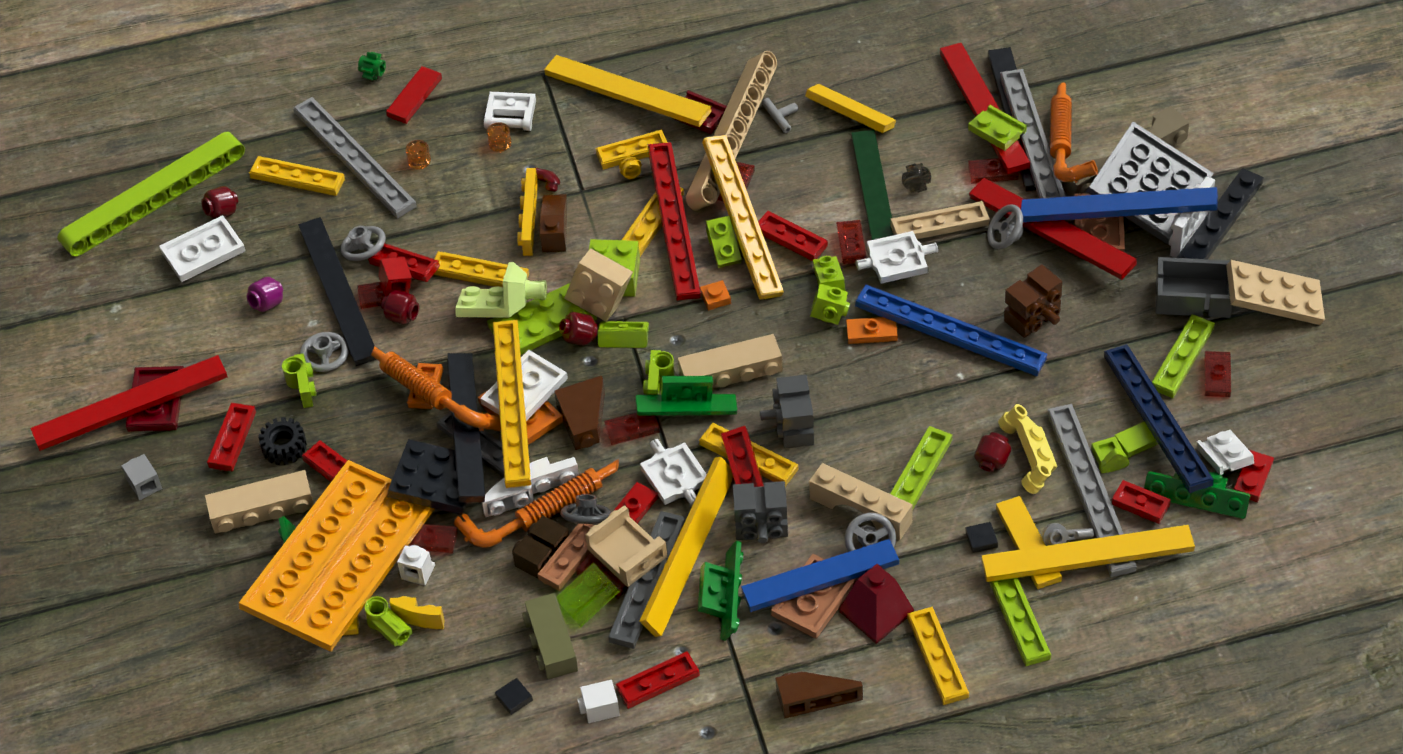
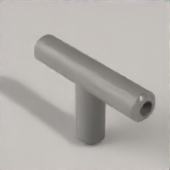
[762,98,798,133]

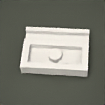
[1196,430,1254,475]

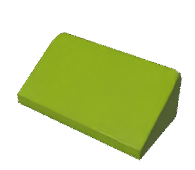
[598,321,649,348]

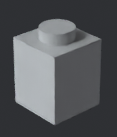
[121,454,162,500]

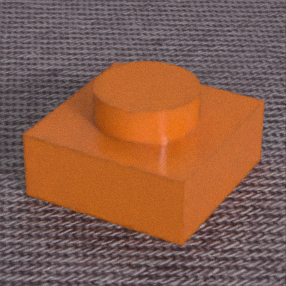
[700,280,731,311]

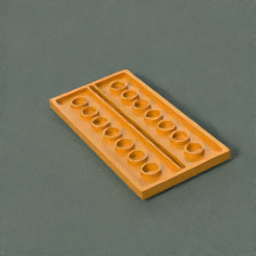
[239,460,435,652]

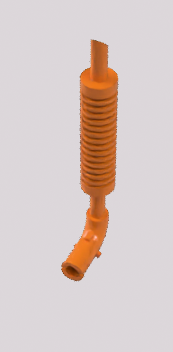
[1050,82,1098,183]
[371,346,501,431]
[454,459,619,548]

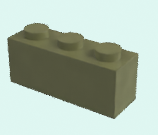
[522,593,578,680]

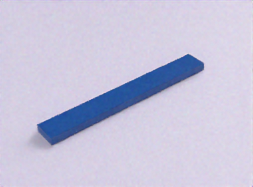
[1021,187,1218,222]
[855,285,1047,376]

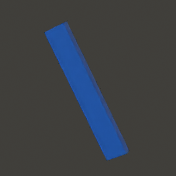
[741,539,899,612]

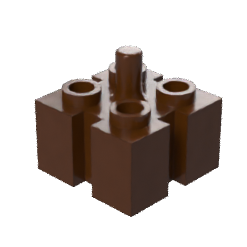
[1004,264,1062,338]

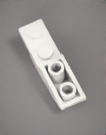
[482,457,579,518]

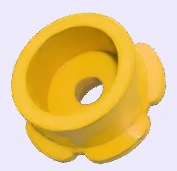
[619,157,642,179]

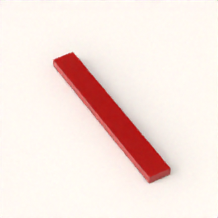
[940,43,1030,174]
[648,142,701,301]
[969,178,1137,280]
[30,355,228,451]

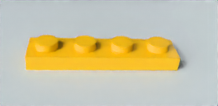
[517,168,538,256]

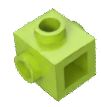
[810,284,850,325]

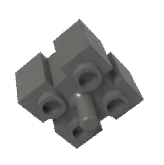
[760,374,814,449]
[733,481,788,543]

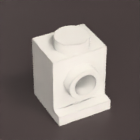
[397,545,435,586]

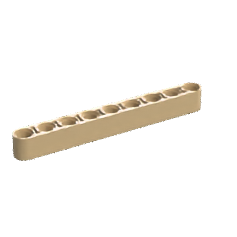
[686,51,777,211]

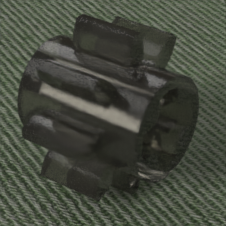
[902,163,931,193]

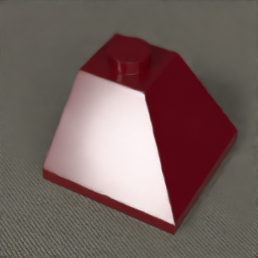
[839,564,914,644]

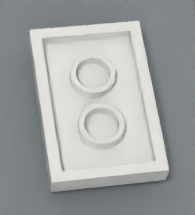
[1169,176,1215,258]
[159,215,246,282]
[480,350,568,421]

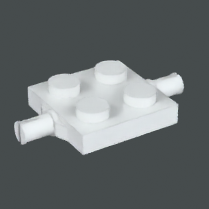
[856,231,938,284]
[640,439,707,507]

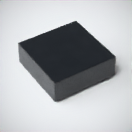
[965,522,998,553]
[495,678,533,715]

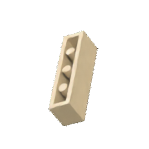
[678,334,783,389]
[205,470,314,534]

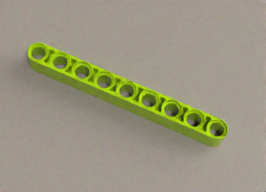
[57,132,245,257]

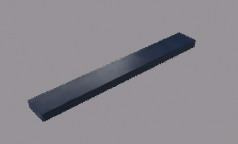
[1104,344,1214,493]

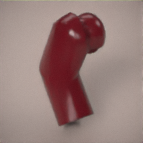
[535,167,560,192]

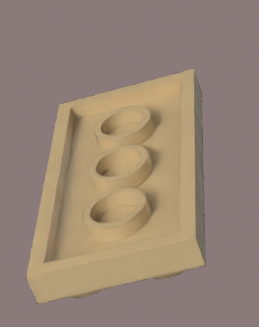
[1226,260,1325,325]

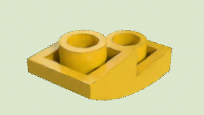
[389,596,445,629]

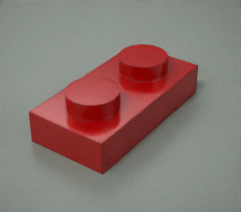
[1234,450,1274,503]
[1112,480,1171,524]

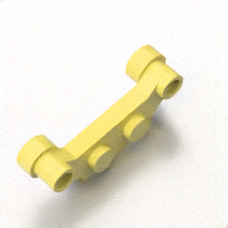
[998,404,1057,494]

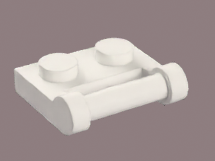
[484,92,536,131]

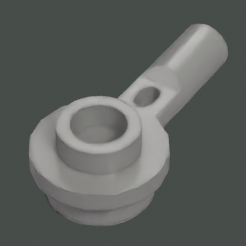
[1042,523,1094,546]

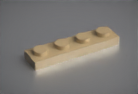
[890,201,990,239]

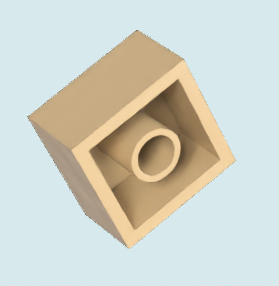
[564,248,633,322]

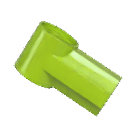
[365,596,412,647]

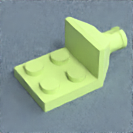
[455,262,547,318]

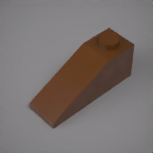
[540,194,567,253]
[775,671,863,719]

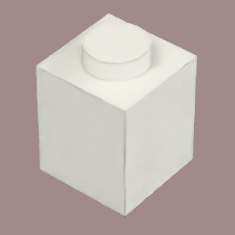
[577,680,620,723]

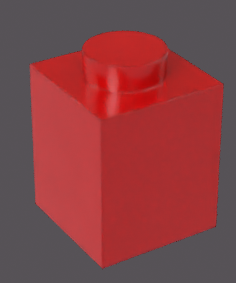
[378,257,412,296]

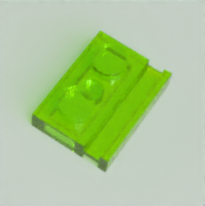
[557,563,620,627]

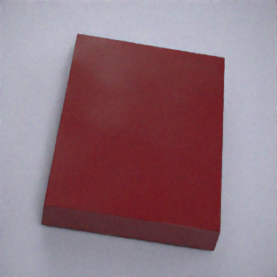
[126,366,184,432]

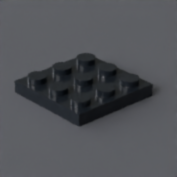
[387,439,467,515]

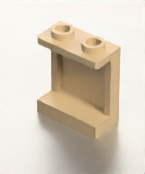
[585,506,667,587]

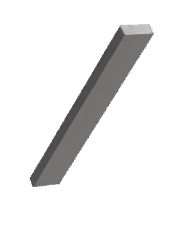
[1000,69,1065,198]
[293,97,417,219]
[1047,404,1137,577]

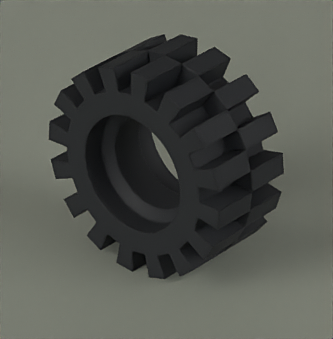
[258,417,307,465]

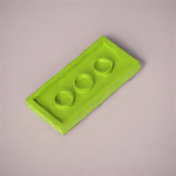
[487,283,597,355]

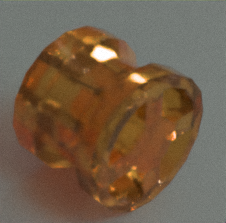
[487,122,512,152]
[406,140,431,169]

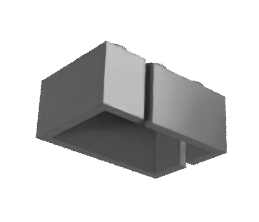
[1156,257,1232,318]

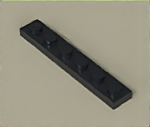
[1177,168,1264,259]

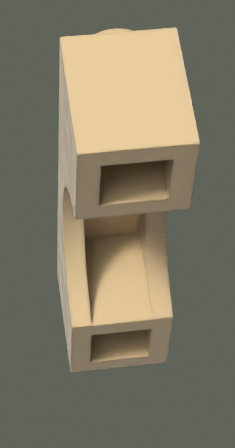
[809,463,913,541]

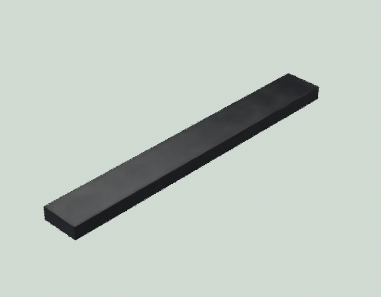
[988,47,1036,191]
[298,217,377,366]
[447,353,485,502]

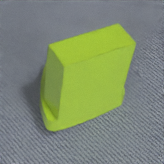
[1091,436,1130,473]

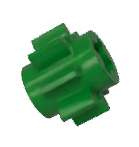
[358,52,386,80]

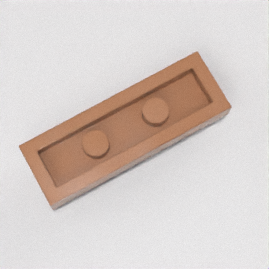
[538,523,594,591]

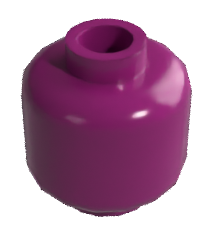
[246,277,283,312]

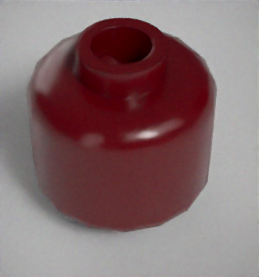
[201,186,238,219]
[381,290,419,325]
[559,312,598,346]
[974,432,1012,472]

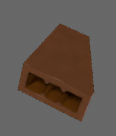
[554,376,605,450]

